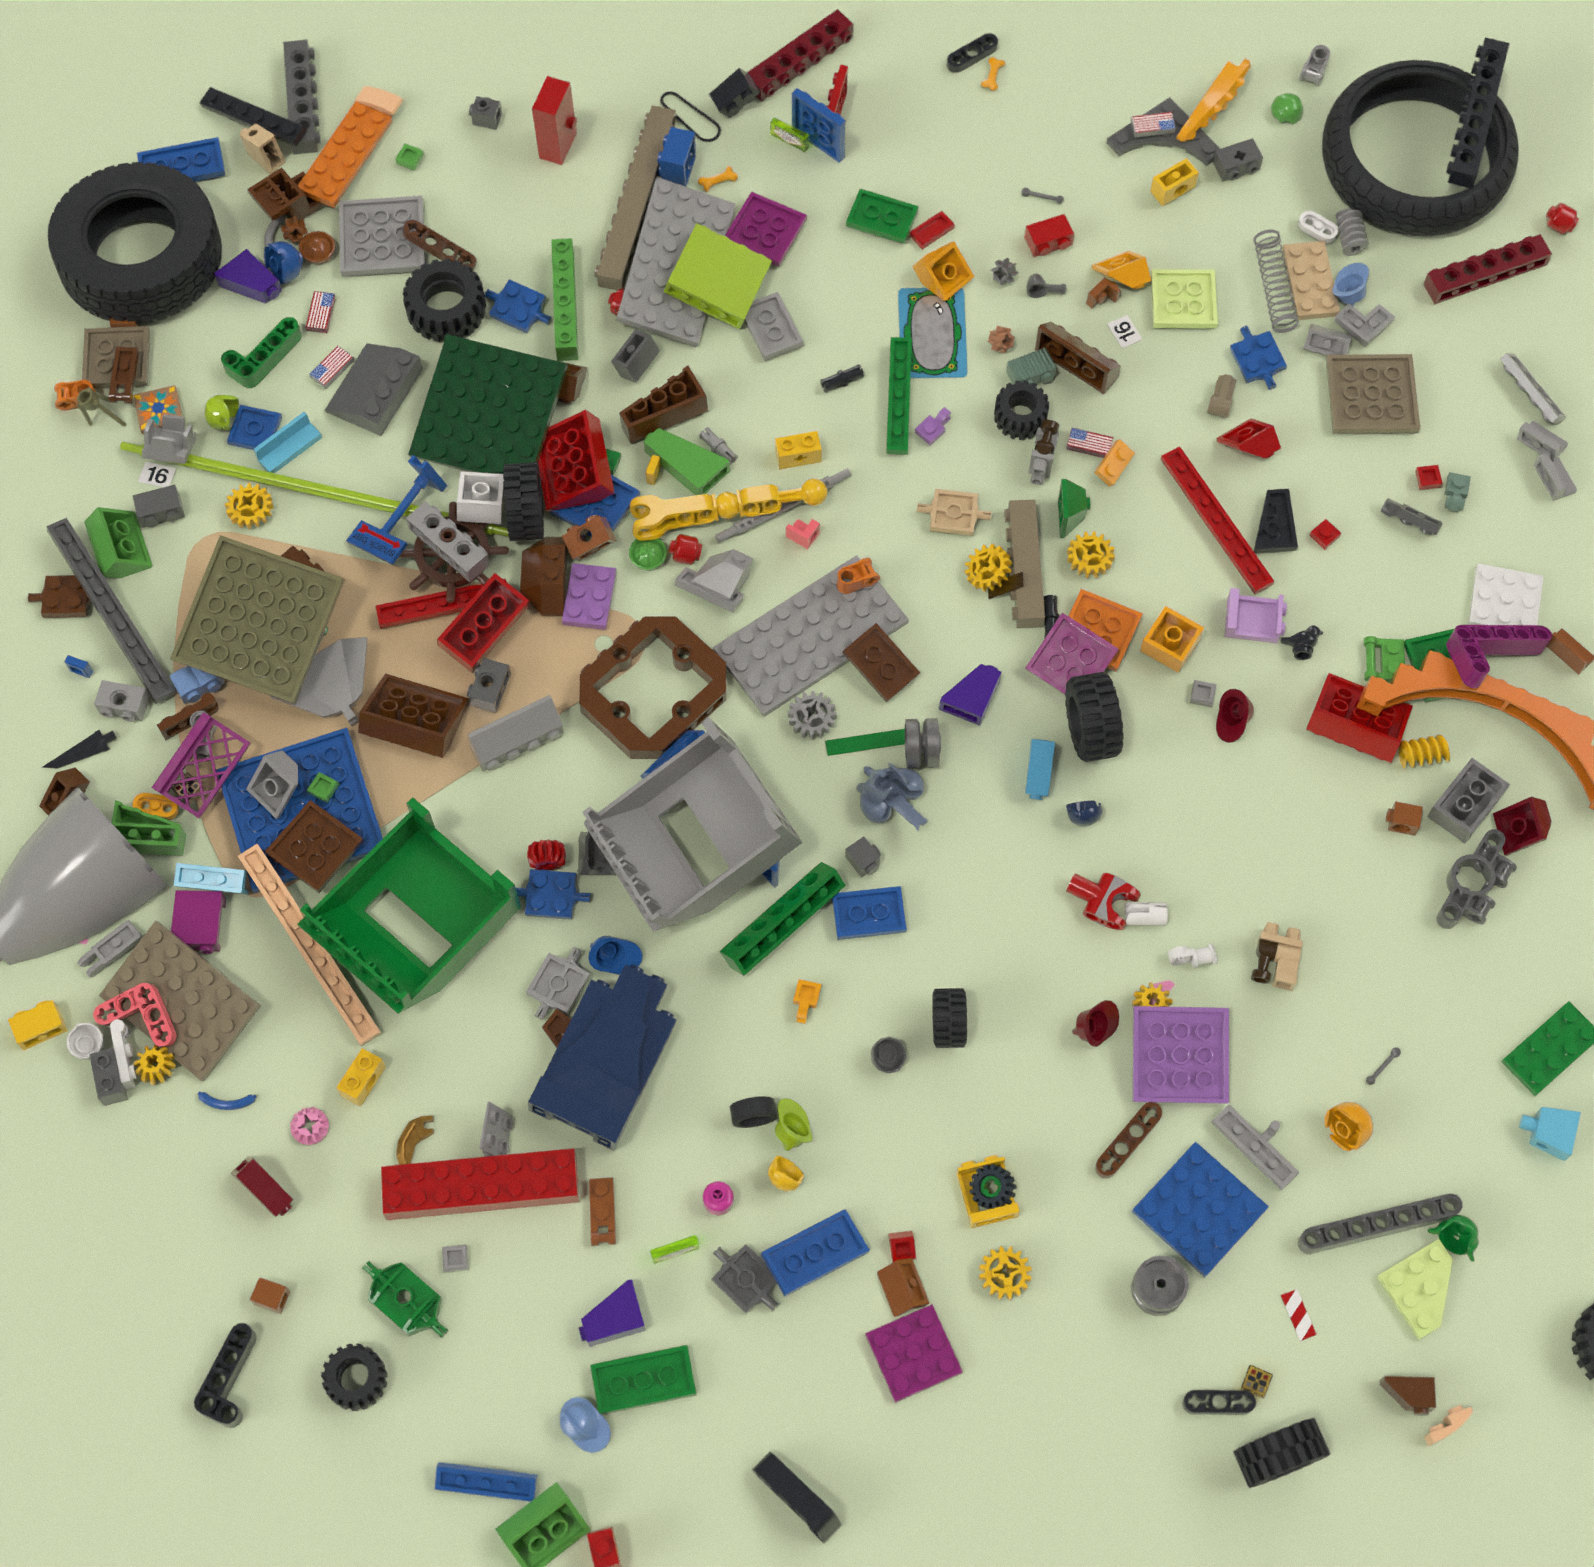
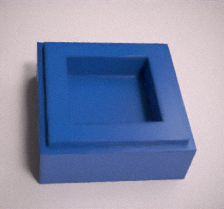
[64,655,93,678]

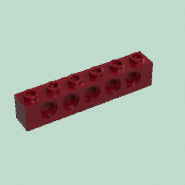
[747,9,853,101]
[1423,234,1552,305]

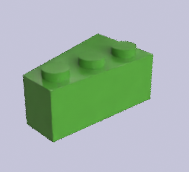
[112,800,186,856]

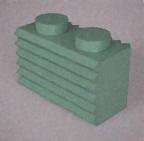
[1006,347,1057,385]

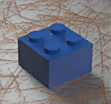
[657,127,696,187]

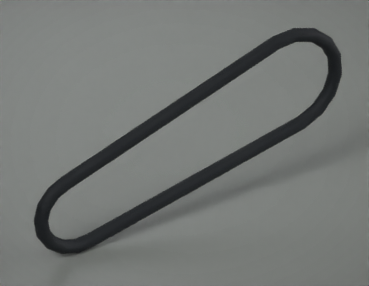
[660,91,721,142]

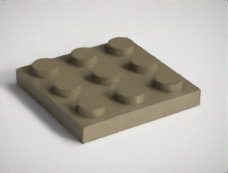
[82,326,150,388]

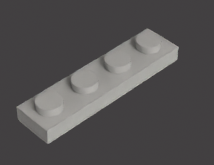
[1501,353,1567,423]

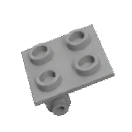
[479,1102,513,1157]

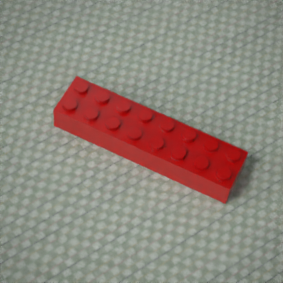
[381,1148,580,1221]

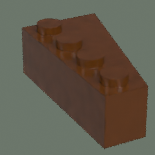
[619,365,708,444]

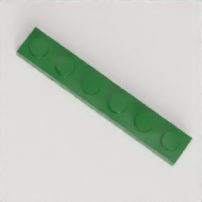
[886,337,912,455]

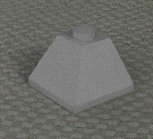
[691,549,753,601]
[246,750,298,819]

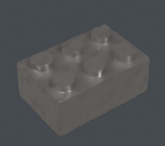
[1427,758,1510,843]

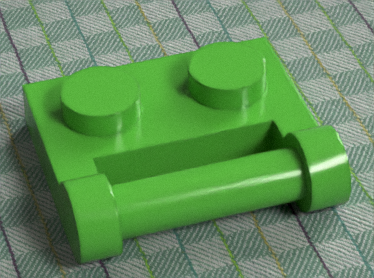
[1364,636,1405,683]

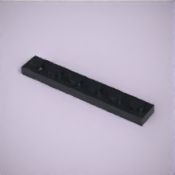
[199,87,307,147]

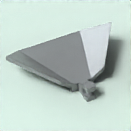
[270,637,368,727]

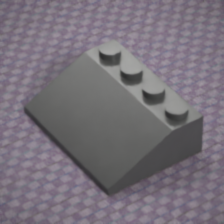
[325,343,423,436]

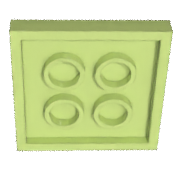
[1151,269,1218,328]

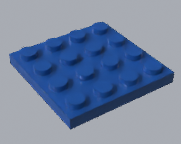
[1131,1141,1269,1278]

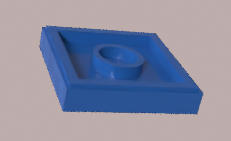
[227,405,282,450]

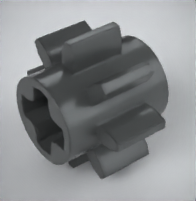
[991,258,1019,285]

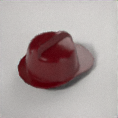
[1216,689,1254,743]
[1072,1000,1120,1047]

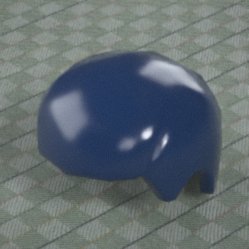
[1066,800,1103,826]

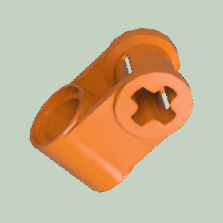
[54,380,96,410]
[836,558,880,594]

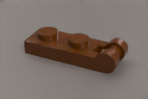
[109,347,139,404]
[157,693,219,741]

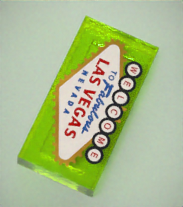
[770,118,809,152]
[650,1235,700,1264]

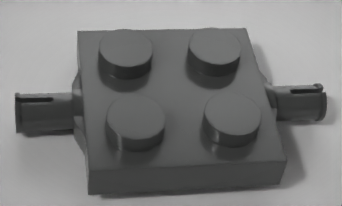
[712,1244,779,1315]

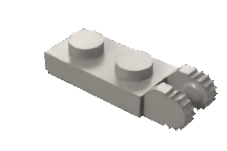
[78,920,143,978]

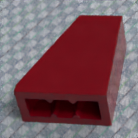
[231,1156,294,1217]

